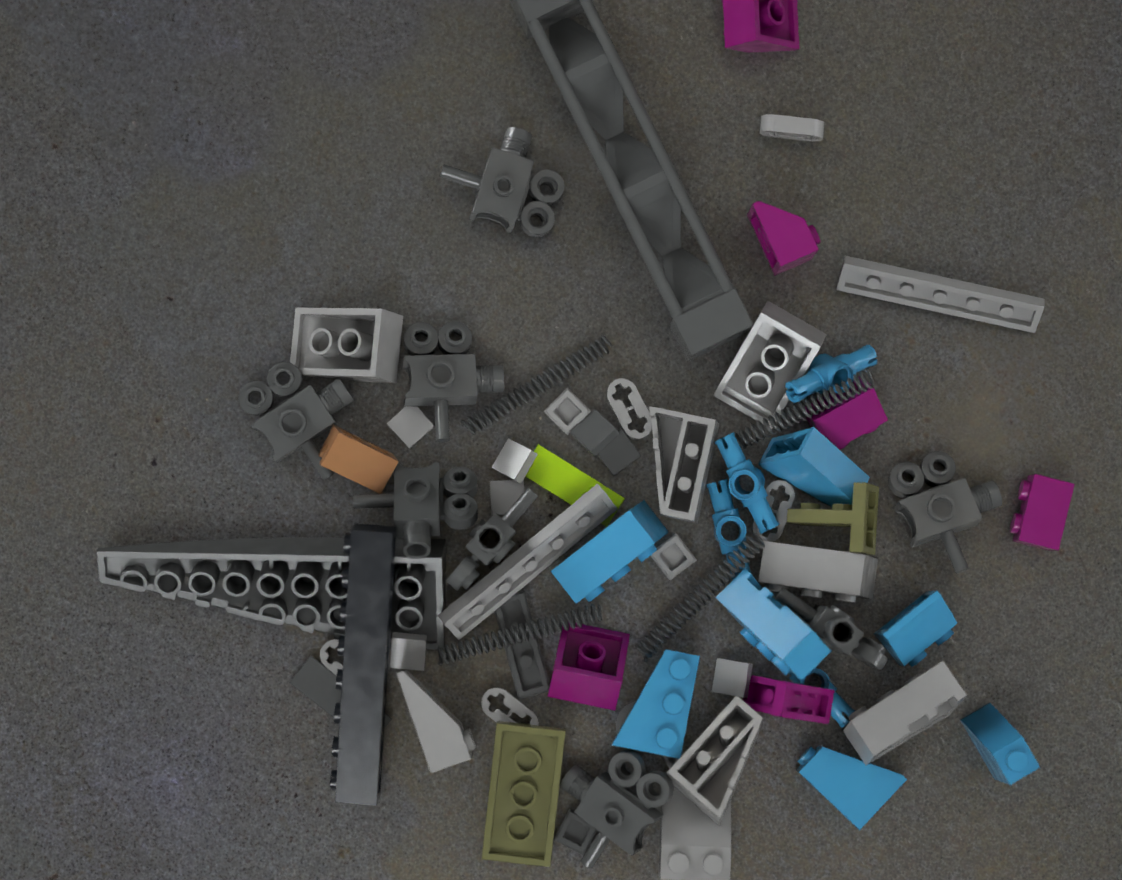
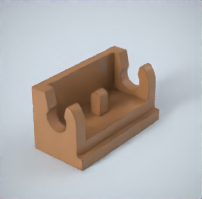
[319,424,399,494]

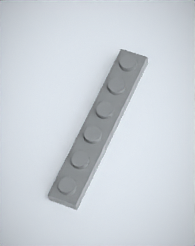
[836,256,1045,333]
[438,484,617,640]

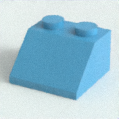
[874,590,957,667]

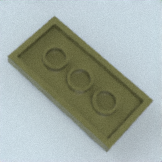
[482,721,566,867]

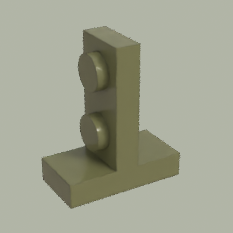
[787,483,879,555]

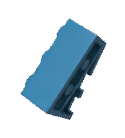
[551,500,669,604]
[716,569,831,681]
[611,649,700,759]

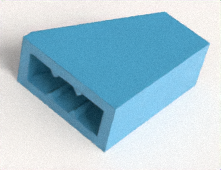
[758,427,870,507]
[960,703,1040,785]
[796,745,907,830]

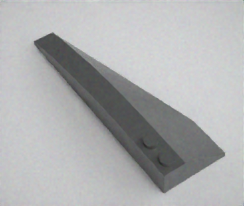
[97,537,446,650]

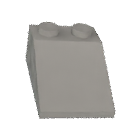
[713,301,827,429]
[290,307,403,383]
[397,670,477,773]
[658,772,731,880]

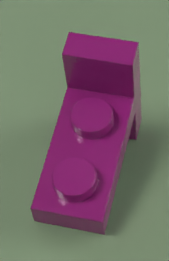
[743,675,835,724]

